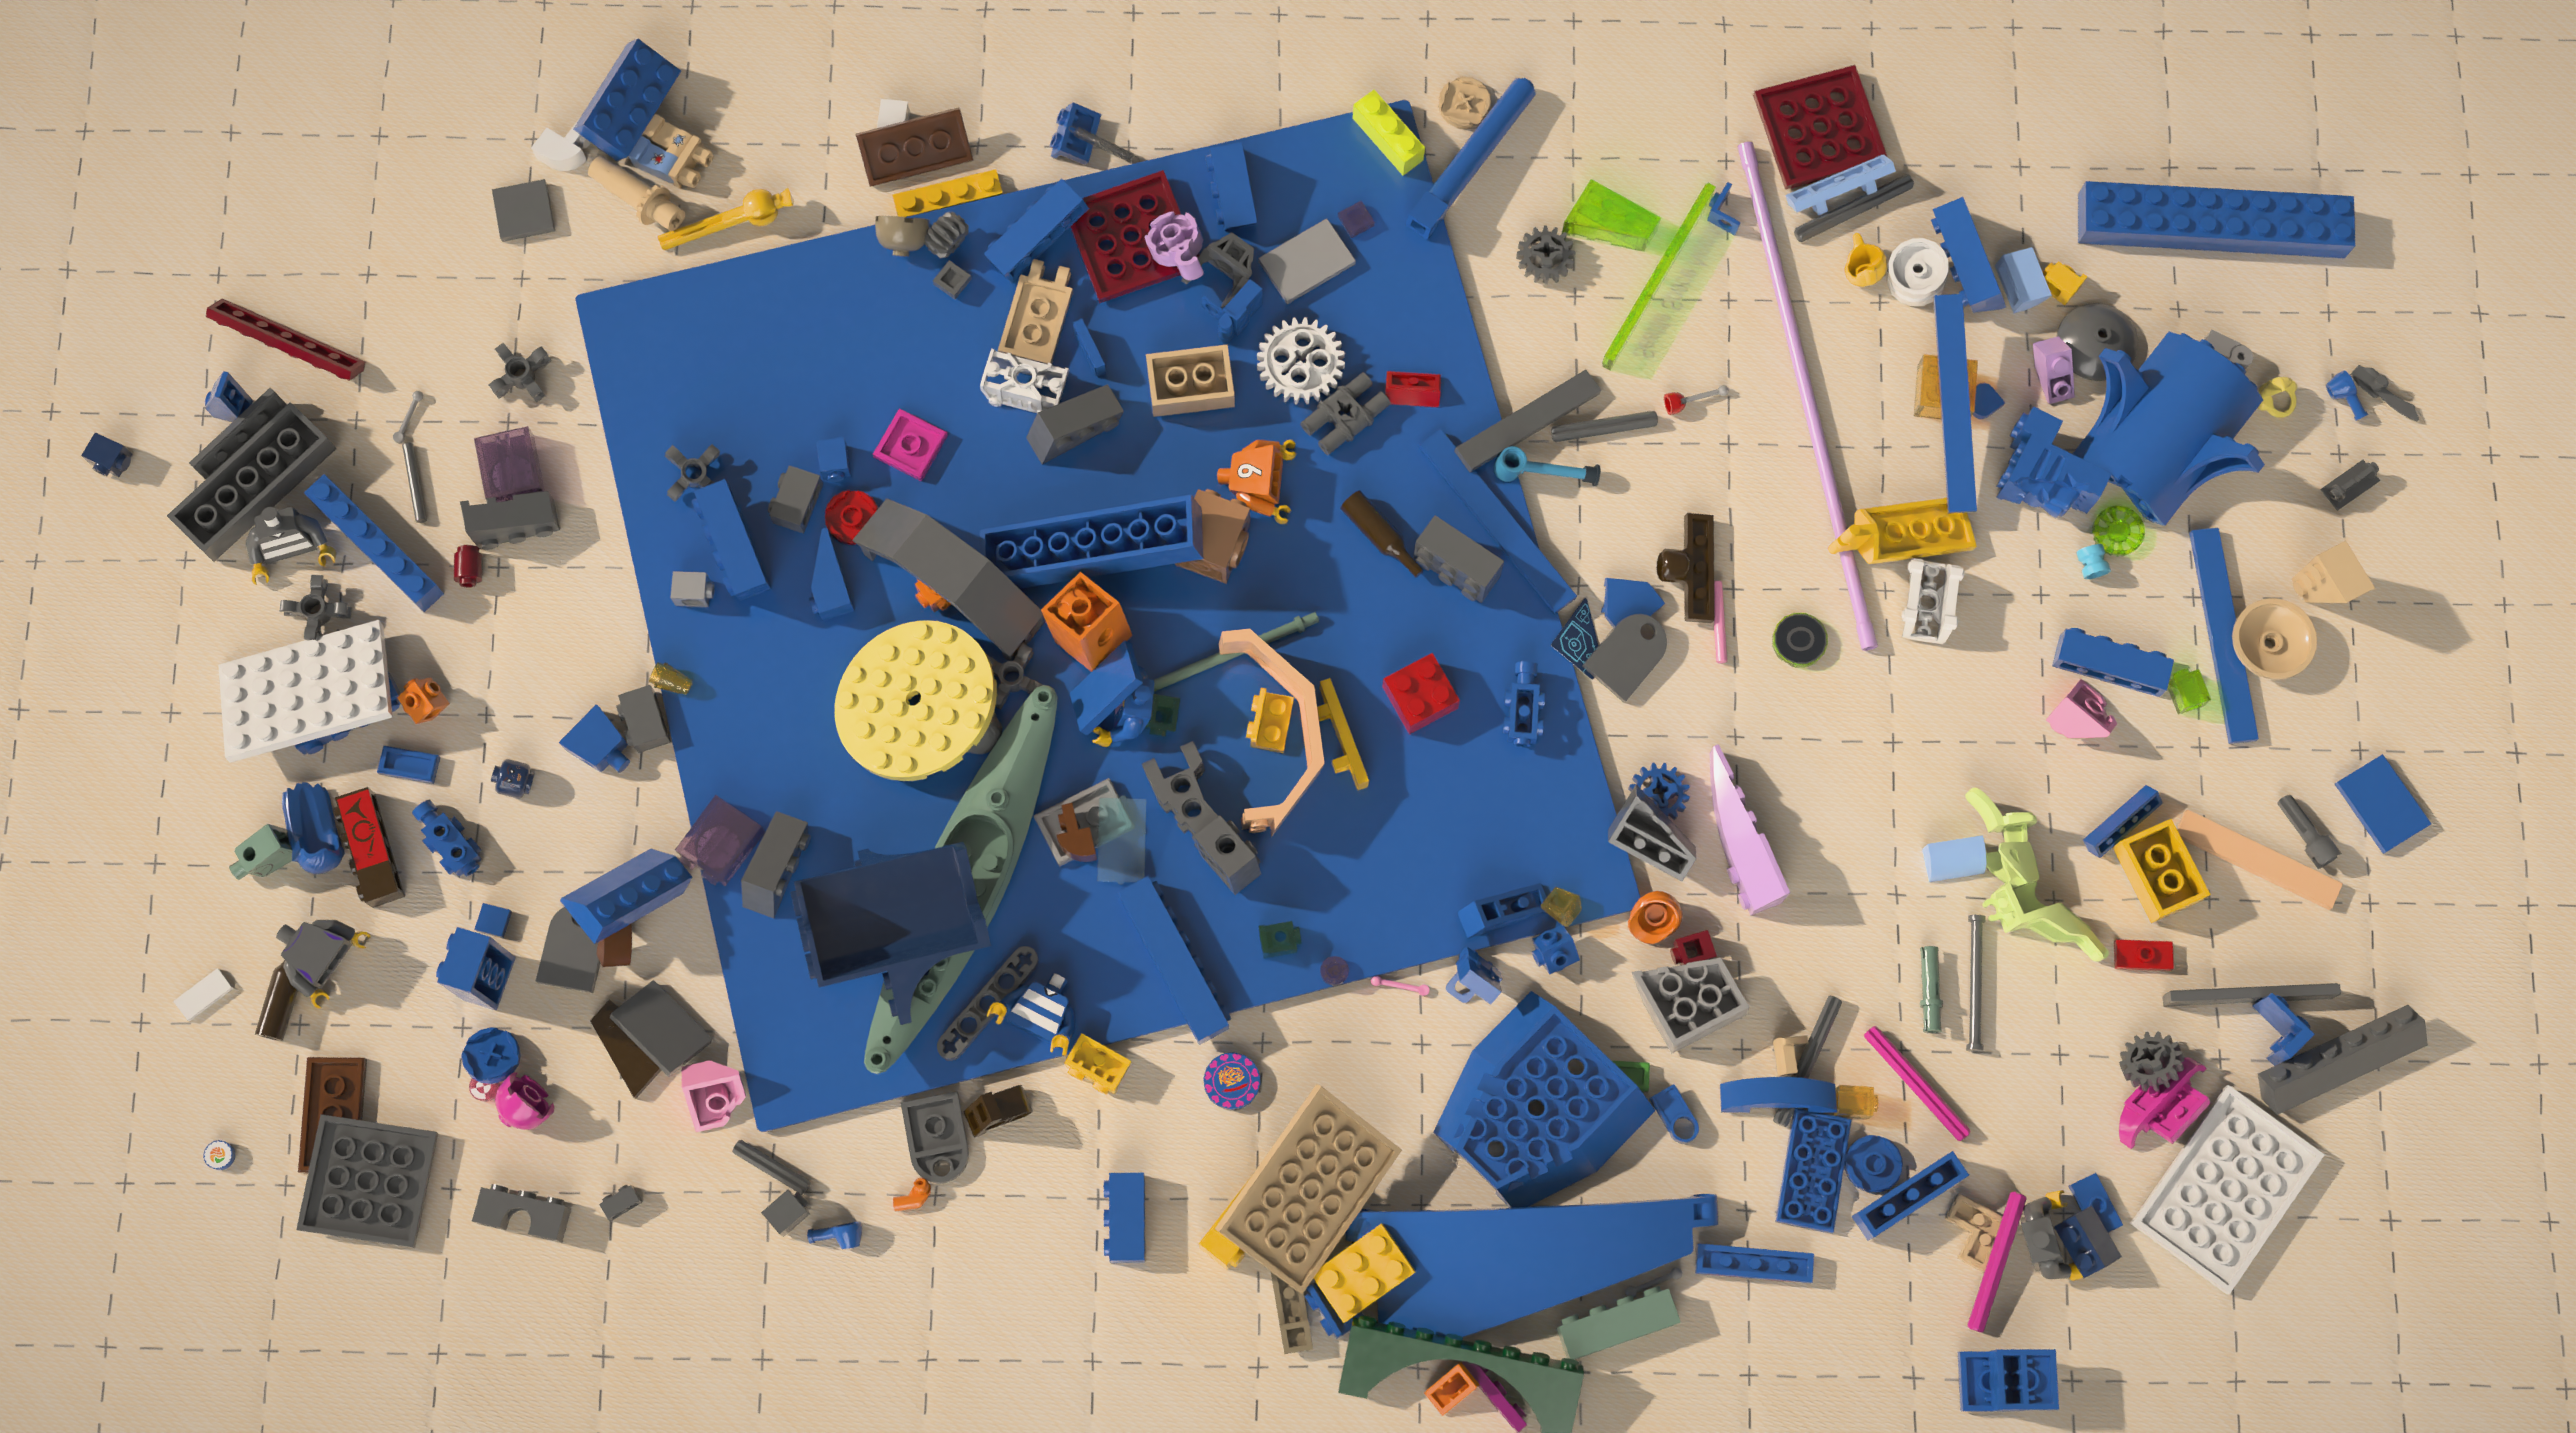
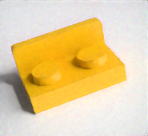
[1246,688,1294,753]
[1064,1033,1132,1095]

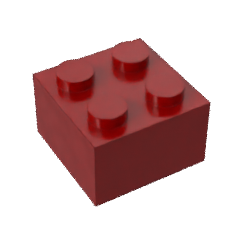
[1382,653,1460,734]

